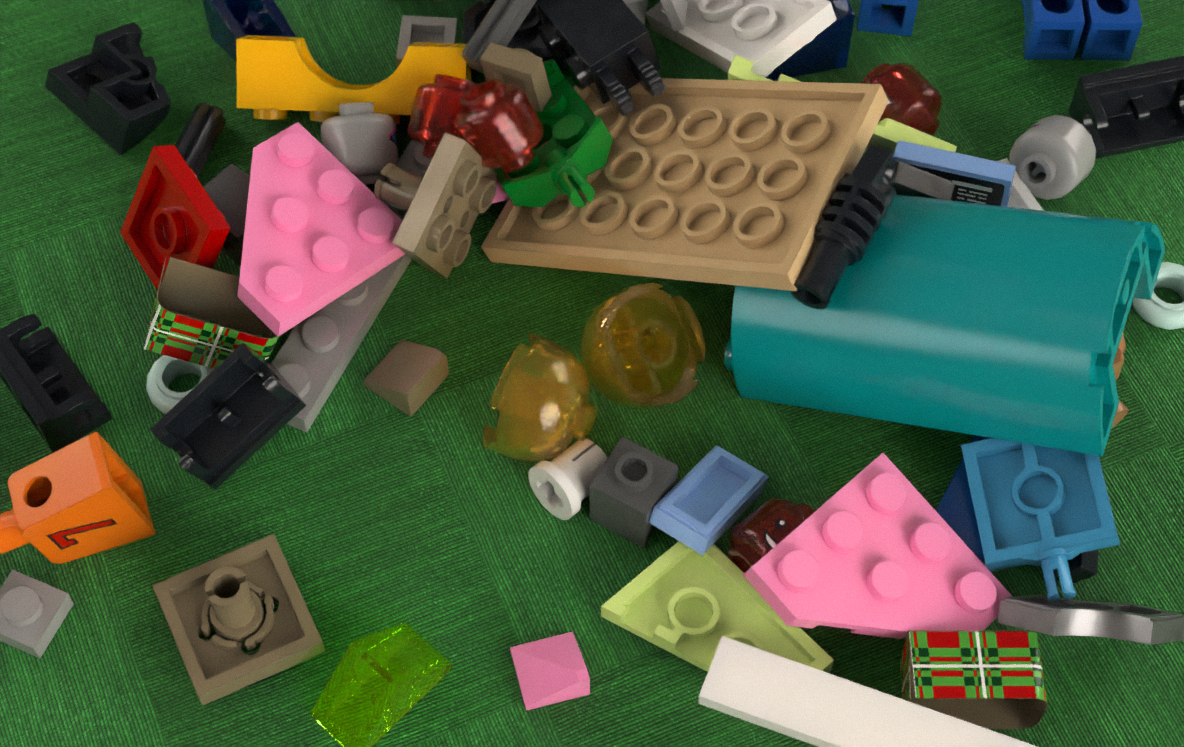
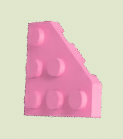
[237,122,405,337]
[743,453,1013,639]

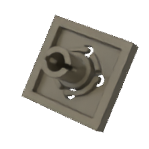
[374,132,497,279]
[152,534,326,706]

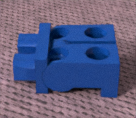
[1021,0,1143,60]

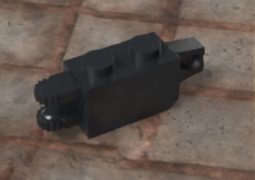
[536,0,665,116]

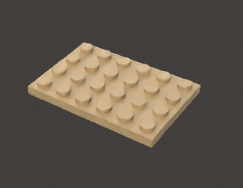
[481,78,889,291]

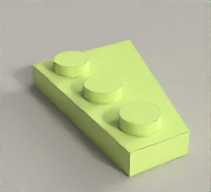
[601,541,834,673]

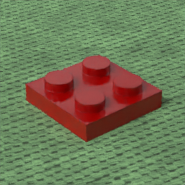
[120,144,231,290]

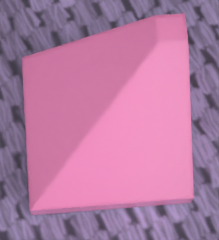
[510,631,590,711]

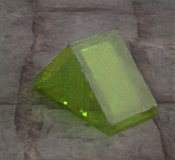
[310,622,452,747]

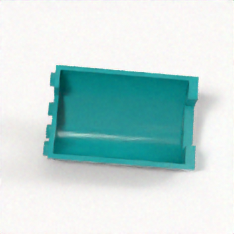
[724,194,1165,456]

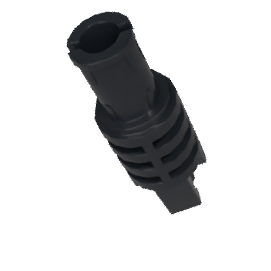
[791,145,896,310]

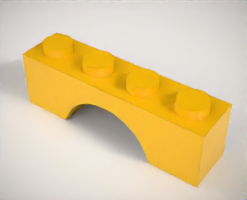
[236,35,471,127]

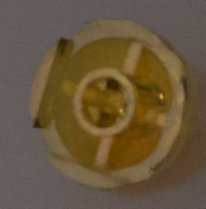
[580,282,706,409]
[483,333,598,463]

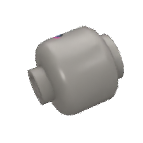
[320,102,399,185]
[1009,115,1096,200]

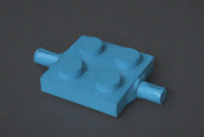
[961,438,1120,602]

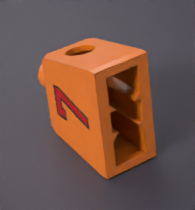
[0,432,156,564]

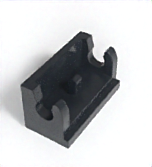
[1069,56,1184,159]
[0,314,112,453]
[150,343,307,489]

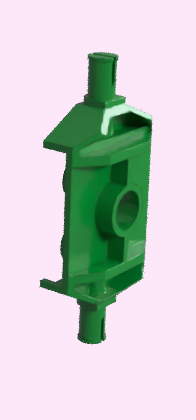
[458,59,613,208]

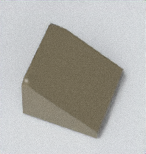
[363,339,449,417]

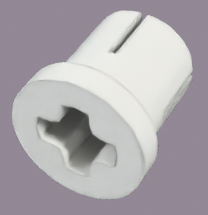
[528,438,608,520]

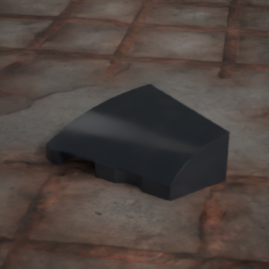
[45,22,171,155]

